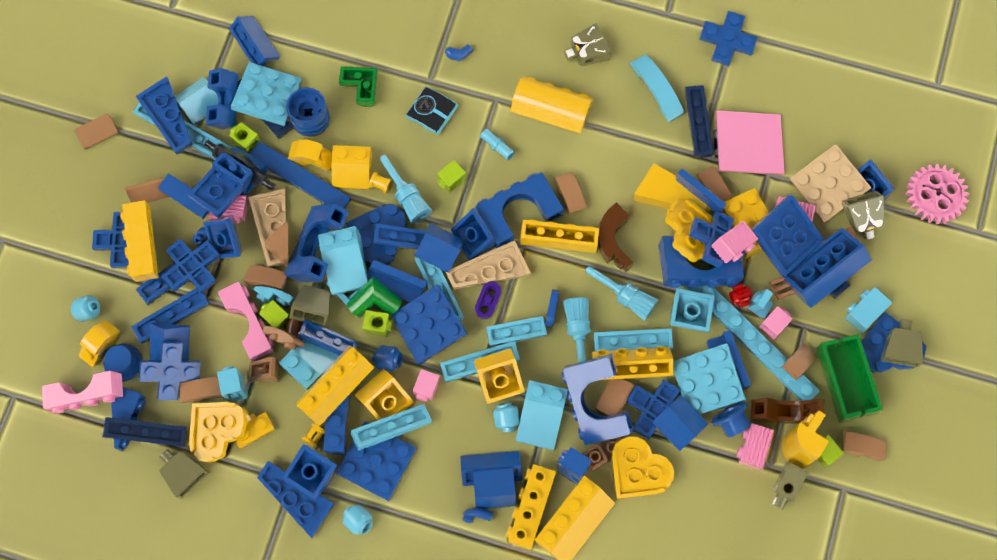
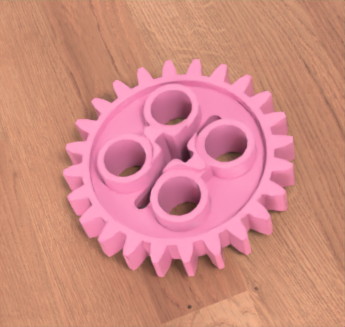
[905,164,969,224]

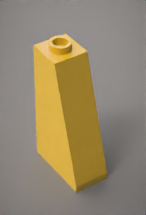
[633,163,711,213]

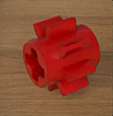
[729,283,753,308]

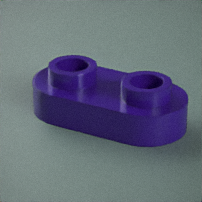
[475,282,501,319]

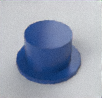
[103,344,142,382]
[711,402,751,437]

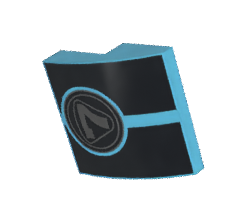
[406,86,458,135]

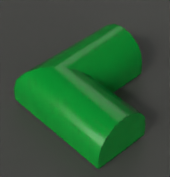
[339,66,378,107]
[347,277,402,317]

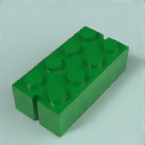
[816,334,883,423]

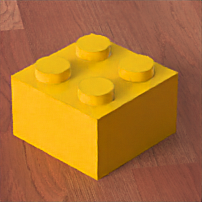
[473,348,525,404]

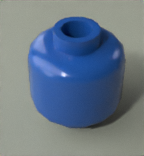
[372,345,403,371]

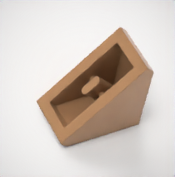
[265,223,288,265]
[248,357,280,382]

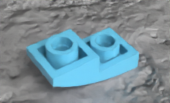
[253,286,295,307]

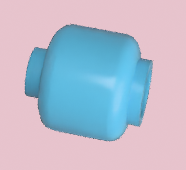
[71,295,100,322]
[493,402,520,432]
[343,505,373,535]

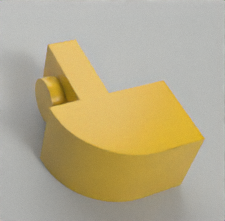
[287,139,332,171]
[79,320,121,367]

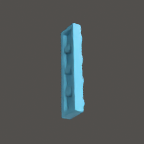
[415,258,464,321]
[594,328,673,351]
[440,341,520,383]
[351,404,432,451]

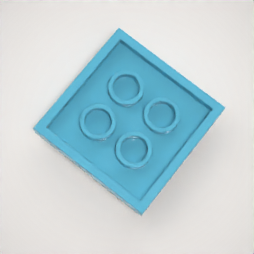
[231,62,302,126]
[673,343,746,415]

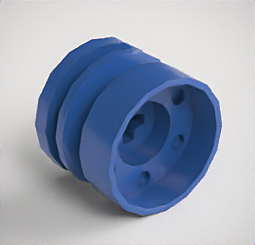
[286,87,330,137]

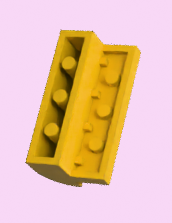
[510,77,593,134]
[782,410,829,469]

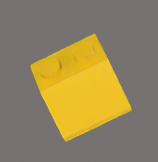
[331,145,373,190]
[355,369,414,421]

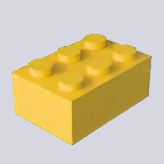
[722,188,769,259]

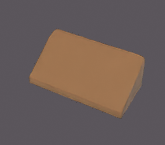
[74,113,119,149]
[125,178,169,203]
[595,379,634,416]

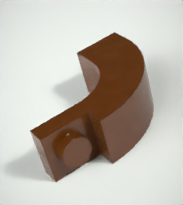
[598,202,633,272]
[751,398,825,424]

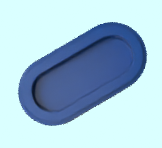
[545,289,560,327]

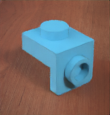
[748,289,773,319]

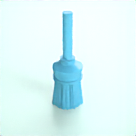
[380,155,433,224]
[585,266,659,321]
[563,297,591,362]

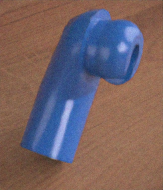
[445,44,473,61]
[193,227,208,245]
[462,507,493,523]

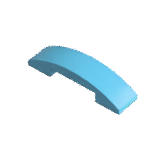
[630,54,684,122]

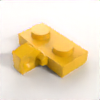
[236,407,275,449]

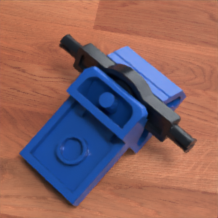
[188,139,276,218]

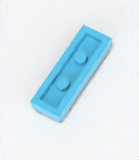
[486,316,547,347]

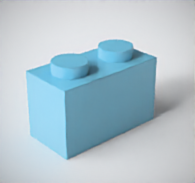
[845,287,892,334]
[217,366,248,402]

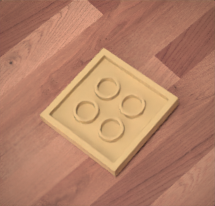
[790,144,871,223]

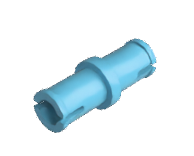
[480,129,515,160]

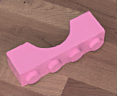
[218,282,275,362]
[42,371,123,414]

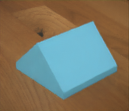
[175,77,218,126]
[670,288,715,333]

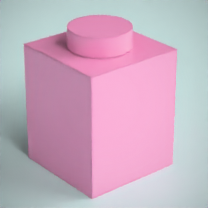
[759,306,792,340]
[413,369,440,402]

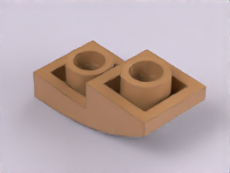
[697,166,733,202]
[554,172,587,213]
[243,265,289,291]
[262,326,305,350]
[782,343,819,380]
[179,377,222,403]
[842,431,886,462]
[582,437,620,471]

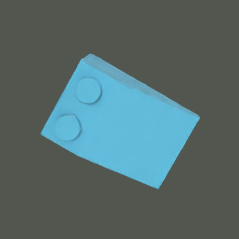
[318,226,368,295]
[279,327,339,390]
[516,380,568,451]

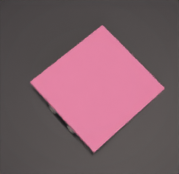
[714,110,785,175]

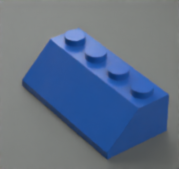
[782,228,872,308]

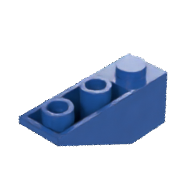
[111,387,146,452]

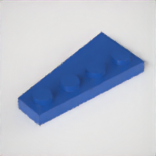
[135,76,192,155]
[257,461,335,538]

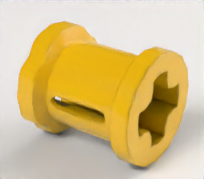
[369,172,393,194]
[301,422,325,449]

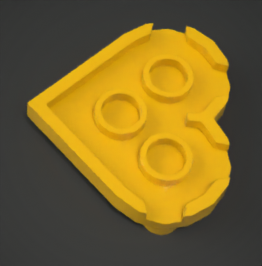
[665,199,713,262]
[189,402,247,463]
[612,436,674,499]

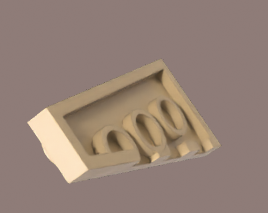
[248,188,286,268]
[446,240,531,290]

